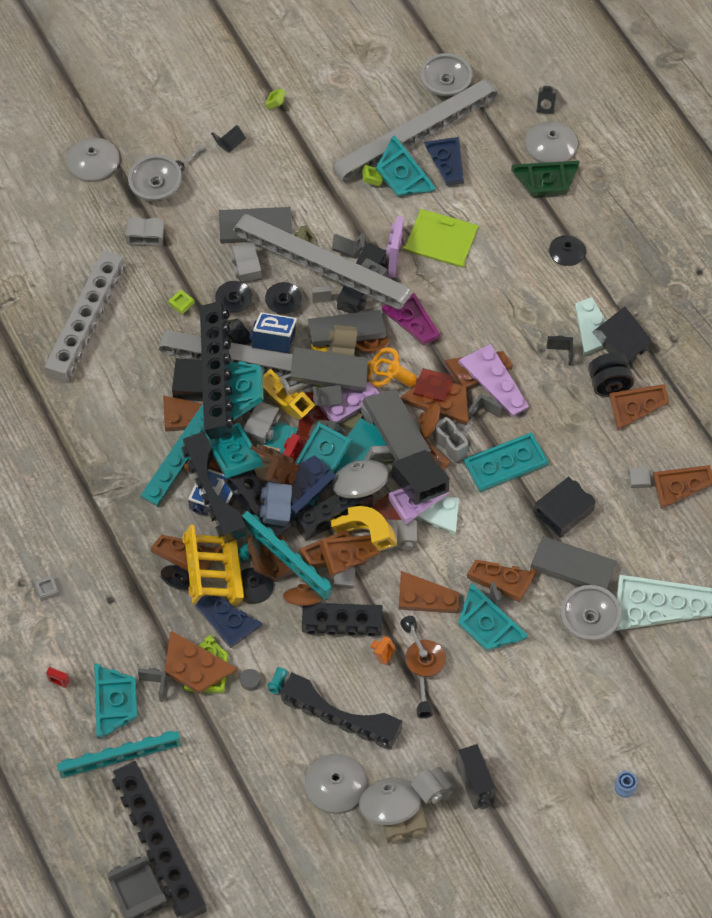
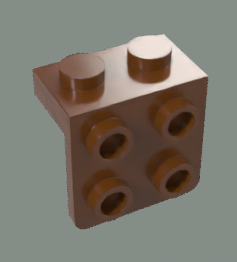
[250,444,300,486]
[247,536,294,582]

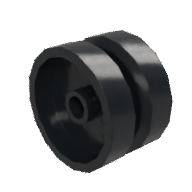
[588,352,634,397]

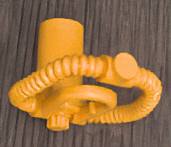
[367,347,417,388]

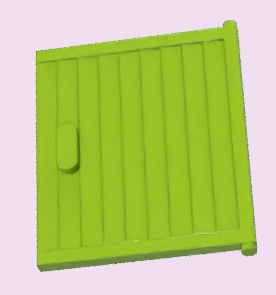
[402,209,479,268]

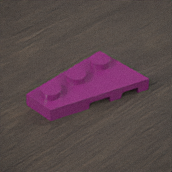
[382,293,440,345]

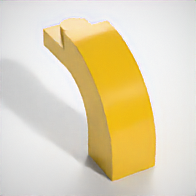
[263,369,315,419]
[331,506,397,551]

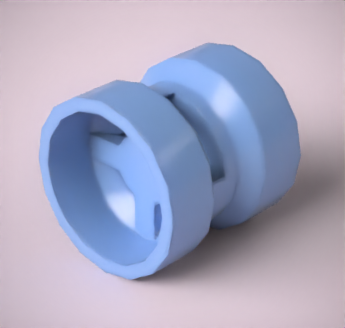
[614,771,637,798]

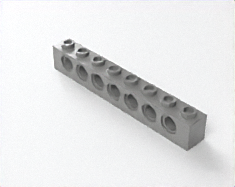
[44,250,126,383]

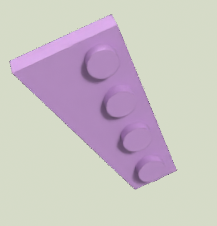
[458,344,529,417]

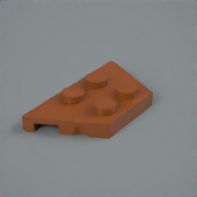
[401,375,468,425]
[165,631,237,694]

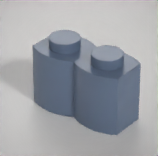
[260,482,292,526]

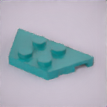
[376,135,436,197]
[229,361,264,420]
[458,583,528,652]
[94,663,138,739]

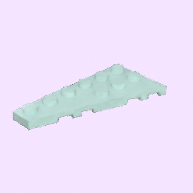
[615,575,712,631]

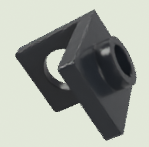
[537,86,557,114]
[211,125,246,153]
[228,318,250,345]
[546,335,573,366]

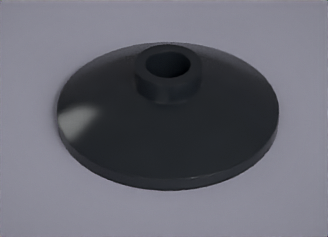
[549,235,585,266]
[215,281,252,313]
[265,282,302,314]
[160,565,190,590]
[241,567,274,604]

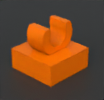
[370,636,396,665]

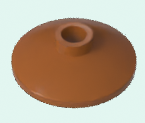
[355,335,390,353]
[418,403,440,439]
[283,584,323,605]
[405,640,446,677]

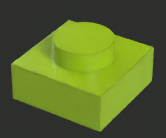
[264,88,286,109]
[362,165,382,186]
[168,289,195,315]

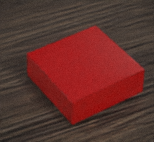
[46,667,70,688]

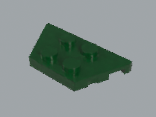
[511,161,580,197]

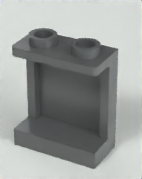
[107,856,168,918]

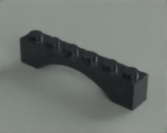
[181,431,247,544]
[281,672,403,749]

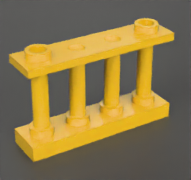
[183,524,244,607]

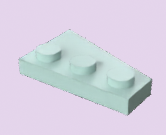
[575,297,606,356]
[415,496,459,535]

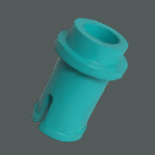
[238,541,250,562]
[267,667,288,694]

